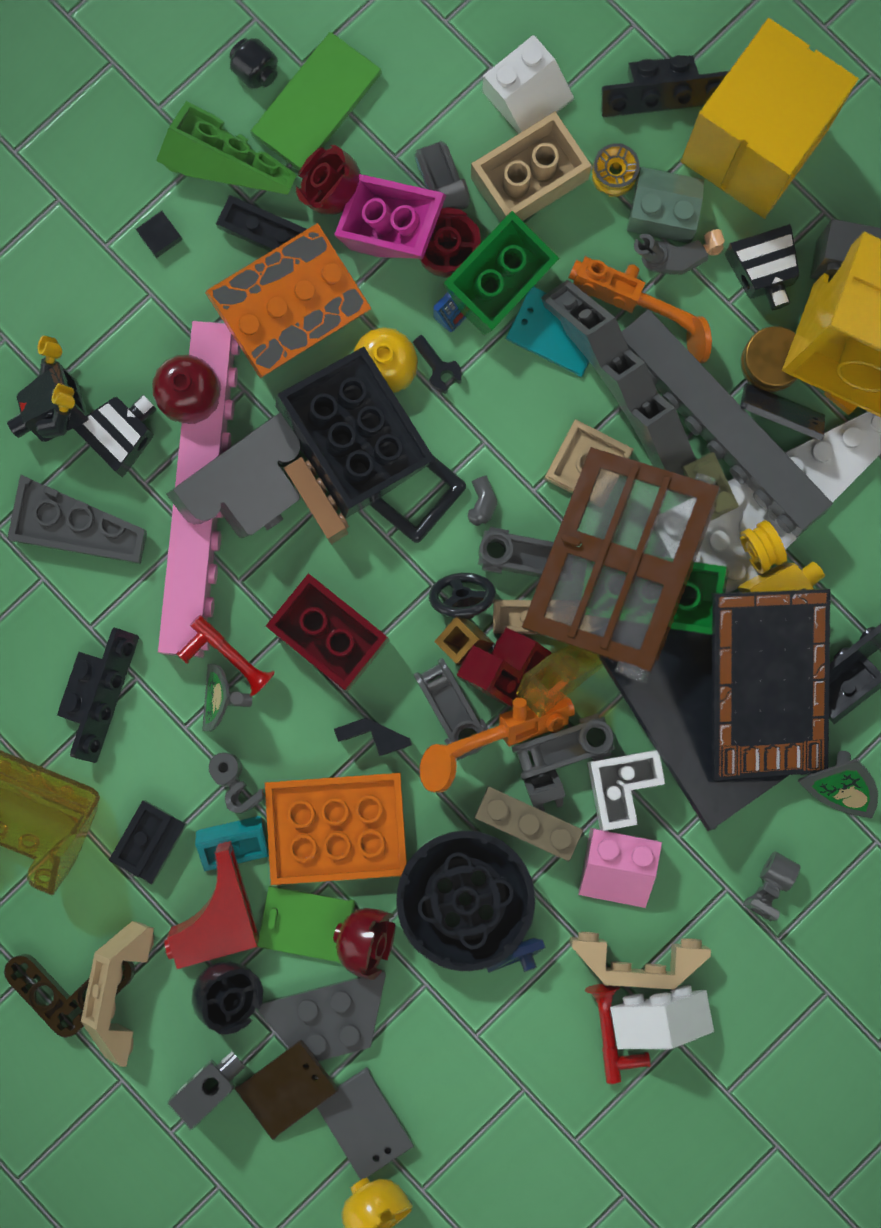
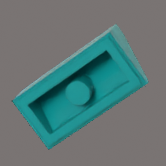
[195,816,269,872]

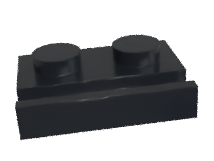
[109,800,187,884]

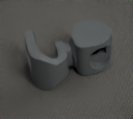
[209,753,266,813]
[743,851,800,921]

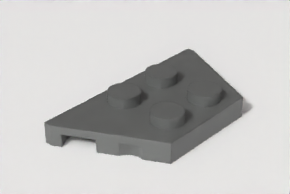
[258,970,386,1065]

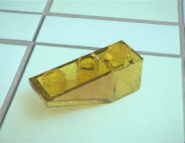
[516,645,603,718]

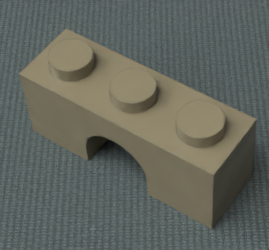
[474,786,583,861]

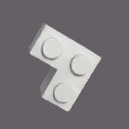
[587,750,665,831]
[610,985,714,1049]

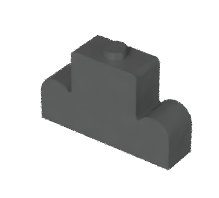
[166,413,300,538]

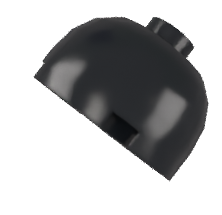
[192,961,263,1035]

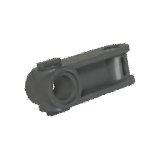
[478,527,574,582]
[413,658,488,759]
[511,713,615,779]

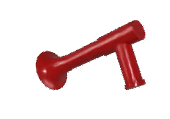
[176,615,275,697]
[585,983,651,1084]

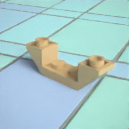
[81,921,154,1067]
[570,932,711,990]

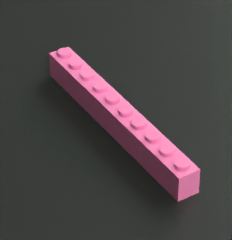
[158,321,241,658]

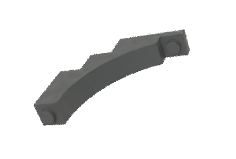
[541,280,696,476]

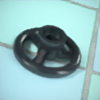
[429,573,496,620]

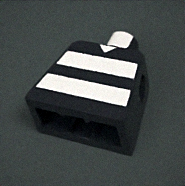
[725,224,799,310]
[73,395,157,477]

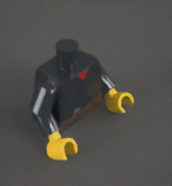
[7,335,89,442]

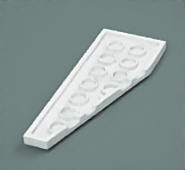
[654,412,881,593]

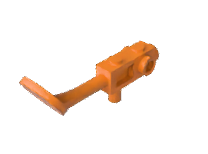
[568,256,712,363]
[420,693,575,793]

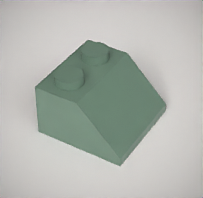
[627,167,704,243]

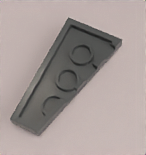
[7,474,147,564]

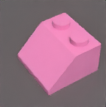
[578,827,662,908]

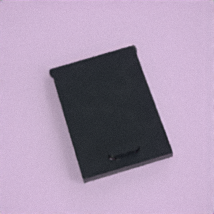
[740,383,825,441]

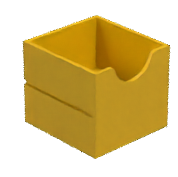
[681,17,859,219]
[782,231,881,417]

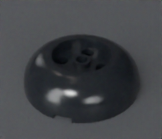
[396,831,535,971]

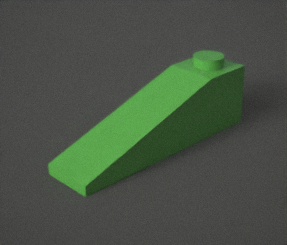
[156,101,297,195]

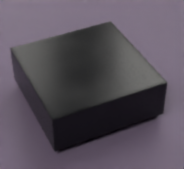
[136,211,183,258]

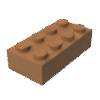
[284,457,349,544]

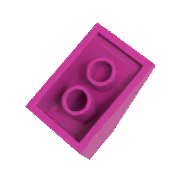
[334,174,446,259]

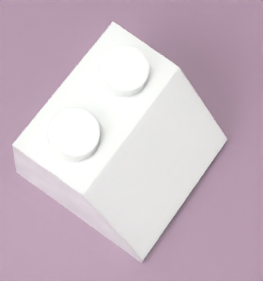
[482,35,574,134]

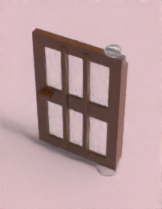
[522,447,721,684]

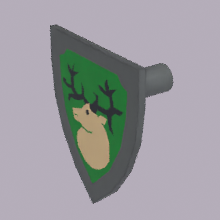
[202,664,252,731]
[798,751,878,818]

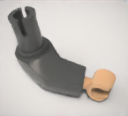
[634,229,725,275]

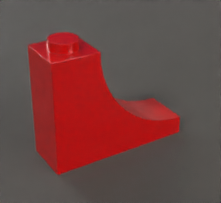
[164,841,259,969]

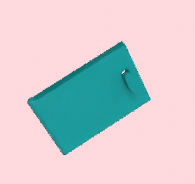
[506,286,589,377]

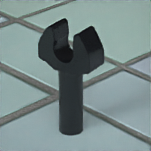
[413,335,461,394]

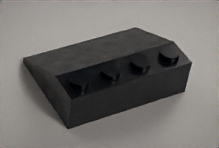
[275,347,435,519]

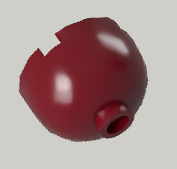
[296,145,361,214]
[419,207,481,278]
[152,355,221,424]
[333,908,396,980]

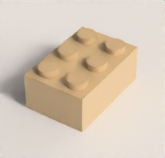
[471,112,592,222]

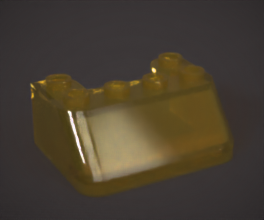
[0,750,100,896]

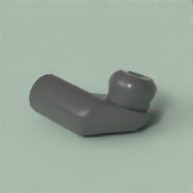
[468,475,497,526]

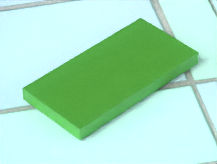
[250,32,382,171]

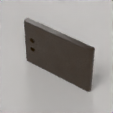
[235,1039,339,1140]

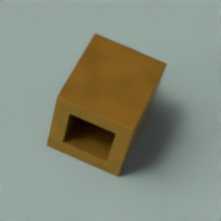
[434,617,494,665]

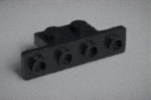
[601,55,729,117]
[829,624,881,724]
[57,627,139,763]

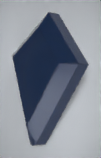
[487,938,546,973]

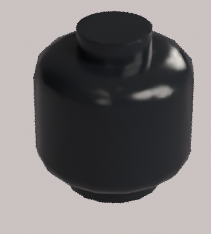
[229,38,278,89]

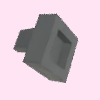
[523,769,566,812]

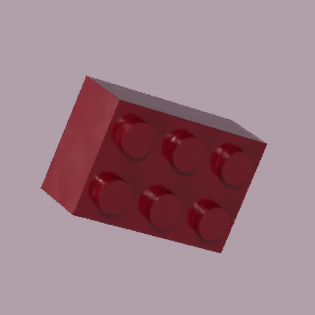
[266,573,389,692]

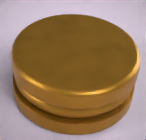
[741,326,797,392]

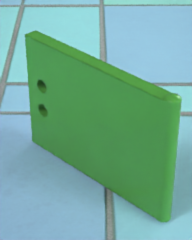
[257,886,356,964]

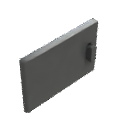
[316,1067,414,1180]

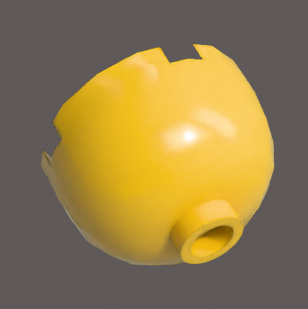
[353,327,418,393]
[342,1177,413,1228]

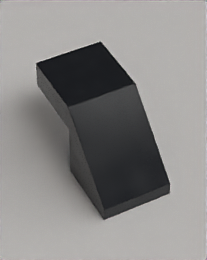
[334,718,412,756]

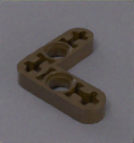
[4,954,135,1037]

